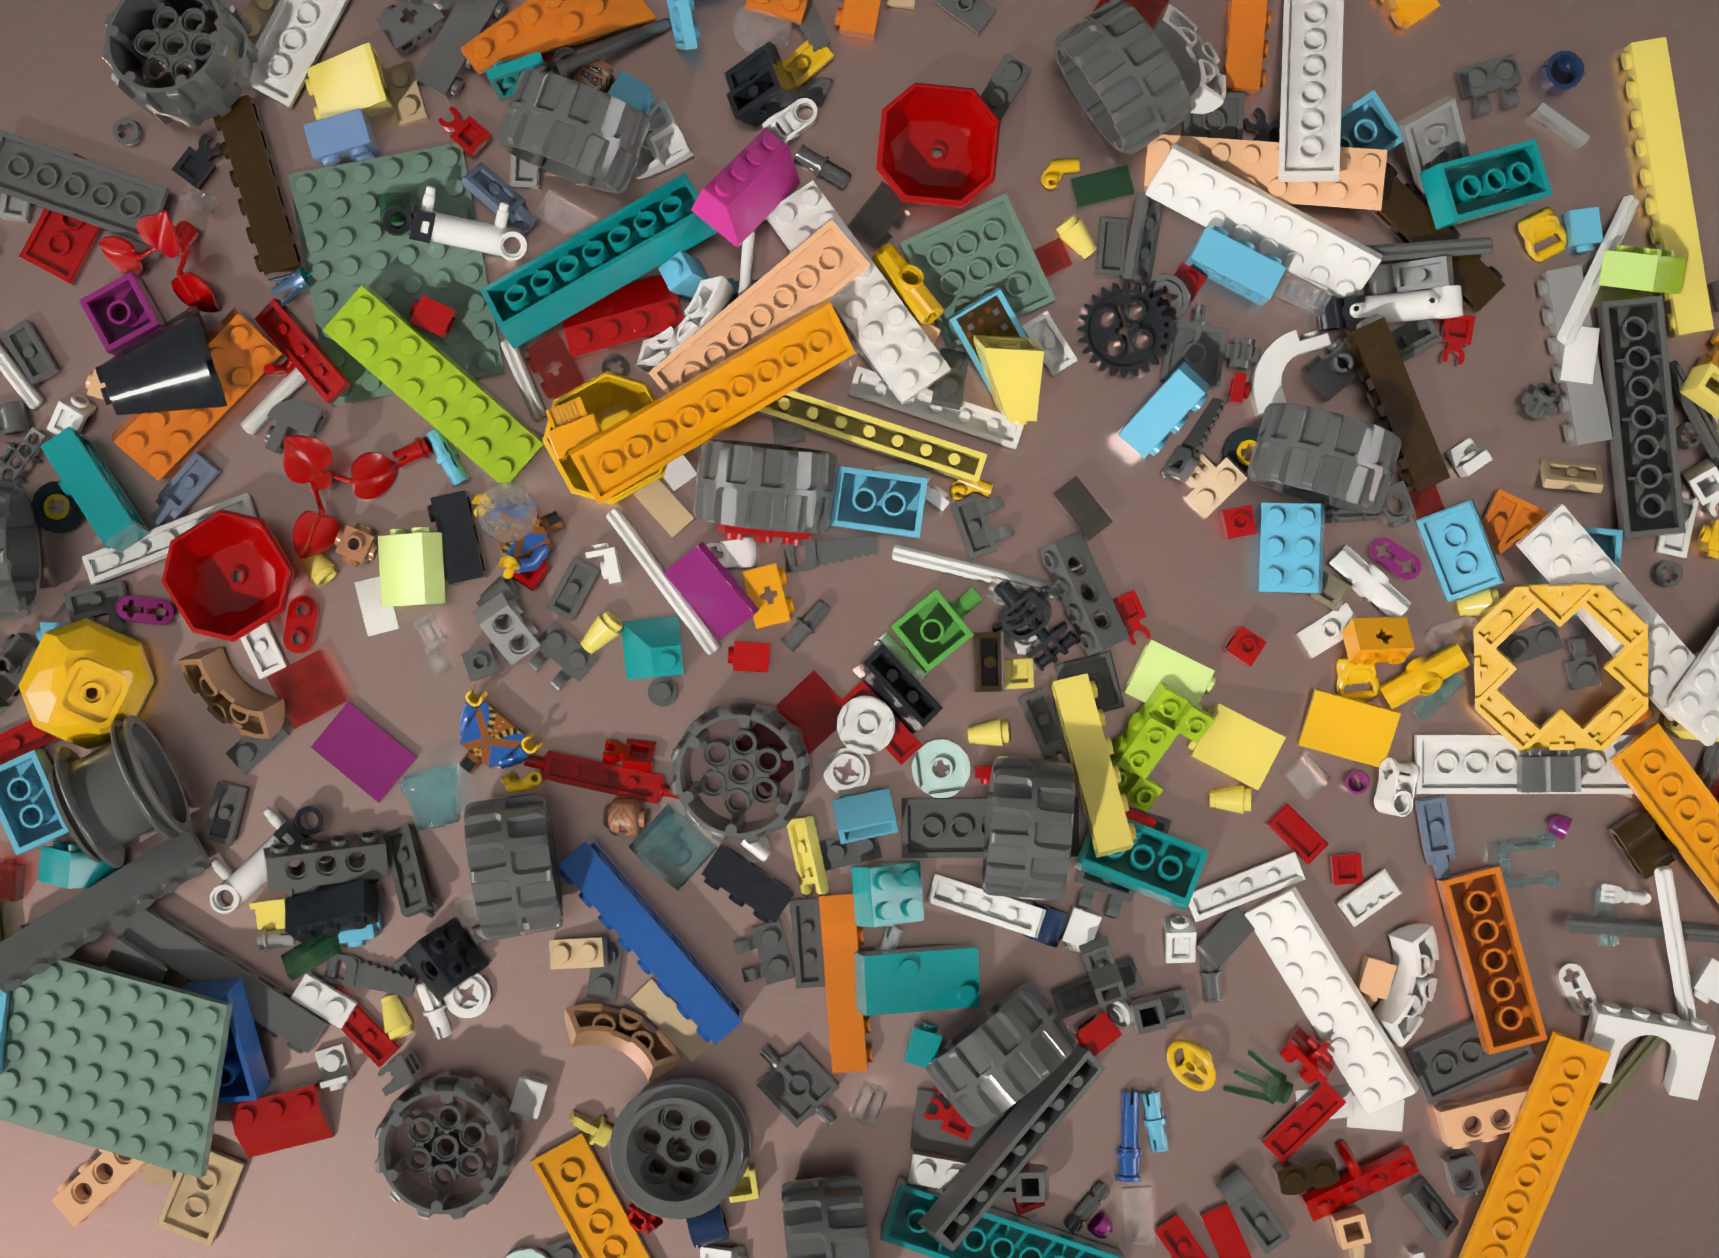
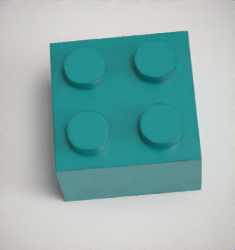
[851,860,924,928]

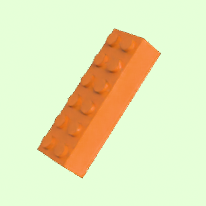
[112,307,282,481]
[1436,865,1548,1055]

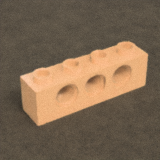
[1434,1084,1531,1149]
[52,1149,148,1227]

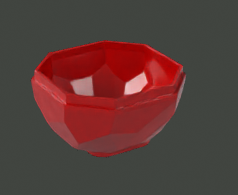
[876,82,1001,208]
[161,509,295,642]

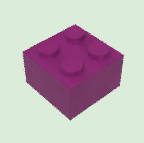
[79,272,165,356]

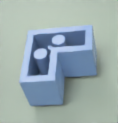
[303,108,380,166]

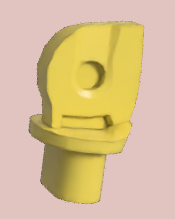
[568,1111,613,1148]

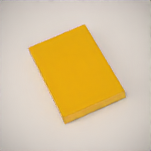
[1297,688,1401,767]

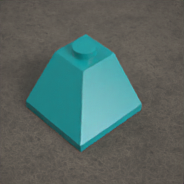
[621,616,685,680]

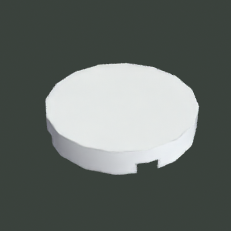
[837,695,895,754]

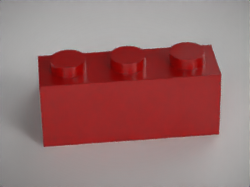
[228,1079,335,1158]

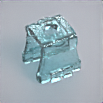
[399,765,461,831]
[1498,833,1561,889]

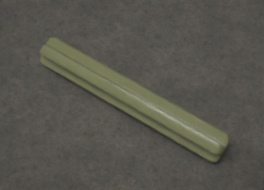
[1590,1035,1665,1114]

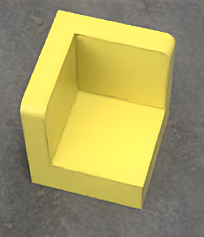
[249,896,288,930]
[729,1163,760,1203]

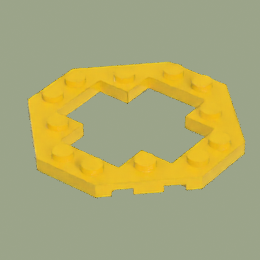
[1473,583,1649,750]

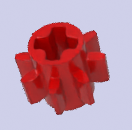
[628,1202,663,1235]

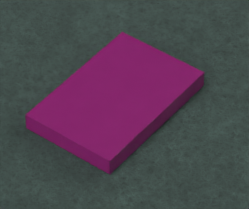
[663,541,760,640]
[311,701,417,803]

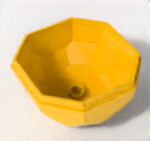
[542,371,668,505]
[18,618,155,749]

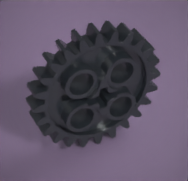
[1077,281,1174,378]

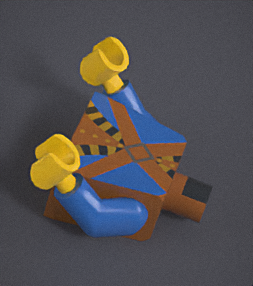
[471,494,563,579]
[458,685,544,774]

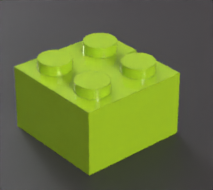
[1599,245,1686,294]

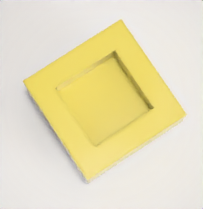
[1004,658,1034,689]

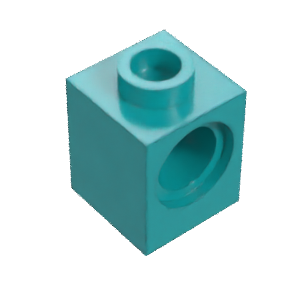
[904,1022,943,1068]

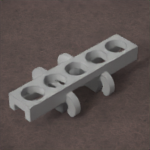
[0,427,48,484]

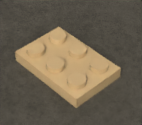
[156,1149,246,1247]

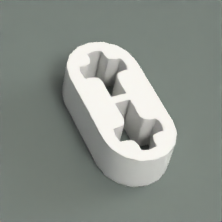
[1555,962,1598,1016]

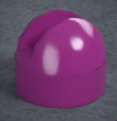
[1345,770,1370,794]
[1548,814,1573,840]
[1087,1212,1113,1239]

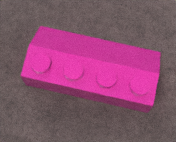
[691,127,800,248]

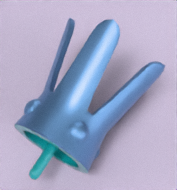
[268,267,313,307]

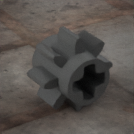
[1224,337,1261,370]
[1521,382,1561,419]

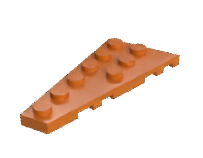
[461,0,656,74]

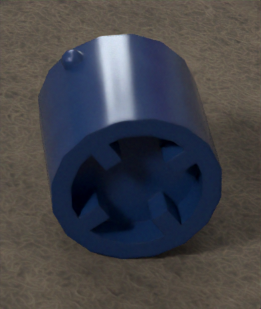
[1538,51,1586,95]
[1022,901,1069,948]
[686,1203,730,1248]

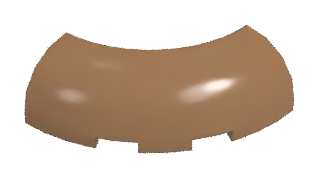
[178,647,285,739]
[564,1003,680,1081]

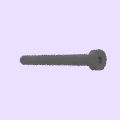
[551,18,671,77]

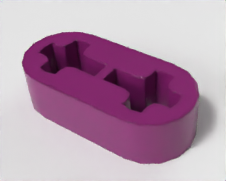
[1368,538,1421,580]
[115,594,174,625]

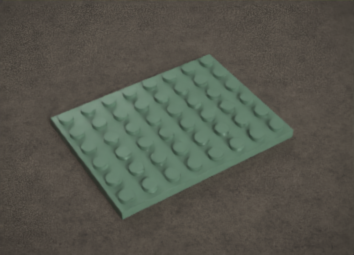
[288,143,506,406]
[0,958,233,1178]

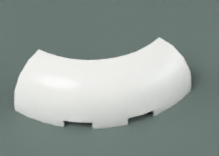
[1152,4,1227,114]
[636,276,733,372]
[1372,923,1439,1047]

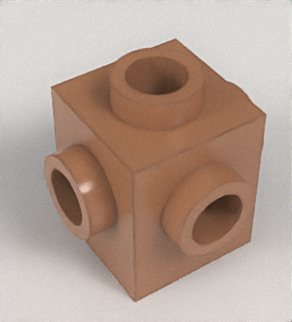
[334,522,378,567]

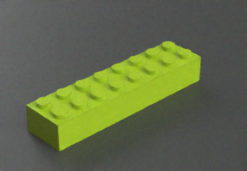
[323,284,544,488]

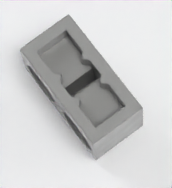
[473,592,540,666]

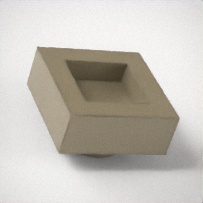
[1310,571,1352,611]

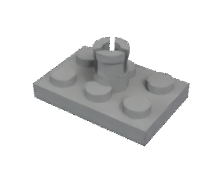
[1398,94,1470,198]

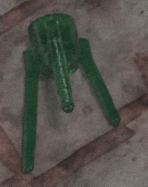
[1223,1050,1294,1105]

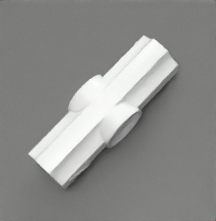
[1328,544,1412,617]

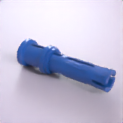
[1115,1090,1143,1182]

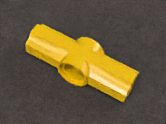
[871,243,944,326]
[1379,642,1470,710]

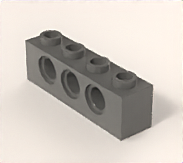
[1039,530,1130,656]
[263,831,389,892]

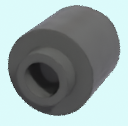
[477,576,520,617]

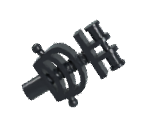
[992,579,1080,671]

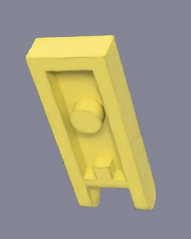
[787,815,829,897]

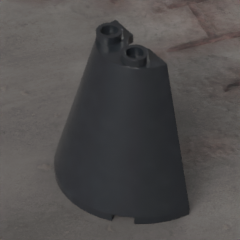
[95,305,227,415]

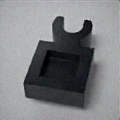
[1243,107,1280,142]
[171,133,222,189]

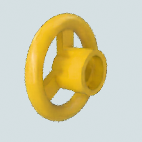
[1167,1040,1216,1091]

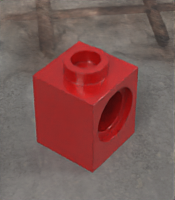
[409,295,459,340]
[1218,504,1257,540]
[1222,626,1267,667]
[728,641,771,673]
[1074,1008,1122,1056]

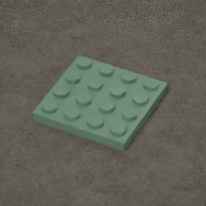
[899,193,1056,350]

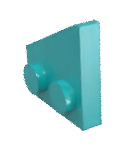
[486,51,544,100]

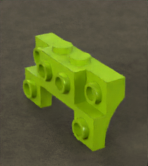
[1110,682,1215,812]

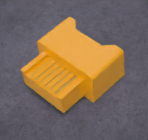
[545,397,602,462]

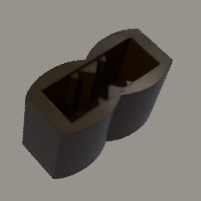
[1608,809,1675,880]
[1272,1151,1340,1195]

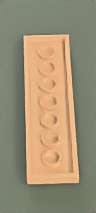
[1144,134,1388,210]
[648,219,870,394]

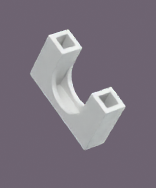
[1583,1002,1716,1100]

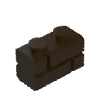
[973,632,1005,692]

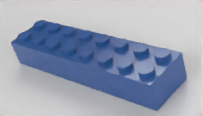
[558,837,745,1045]

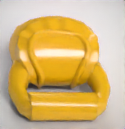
[1518,206,1568,262]
[1336,655,1380,702]

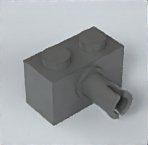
[1302,336,1359,403]
[0,633,38,701]

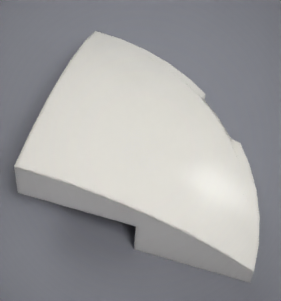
[634,100,694,180]

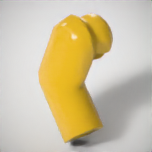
[1041,157,1080,189]
[950,479,994,501]
[501,771,541,793]

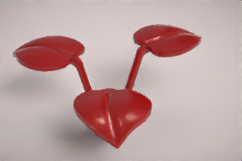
[99,210,221,312]
[283,435,398,559]

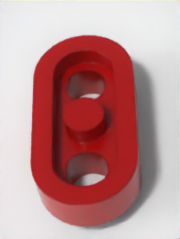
[283,595,320,653]

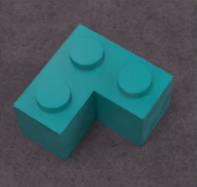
[38,841,123,888]

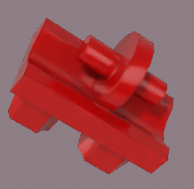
[1280,1026,1336,1084]

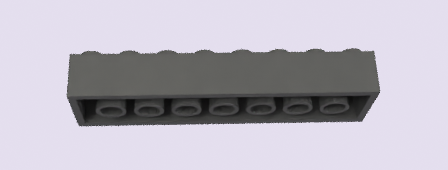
[1597,296,1686,540]

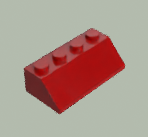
[562,275,685,360]

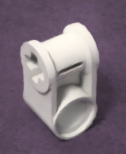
[762,98,819,145]
[706,537,758,569]
[1374,758,1419,817]

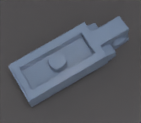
[460,162,537,235]
[149,451,221,526]
[1415,795,1456,879]

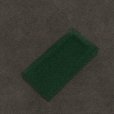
[1070,165,1135,209]
[281,935,343,981]

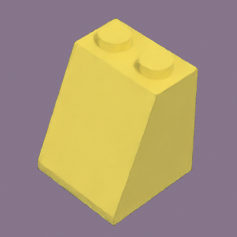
[305,43,395,121]
[973,335,1044,425]
[1187,703,1286,790]

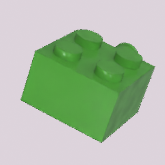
[890,586,983,672]

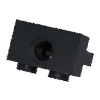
[724,42,801,128]
[403,918,489,1002]

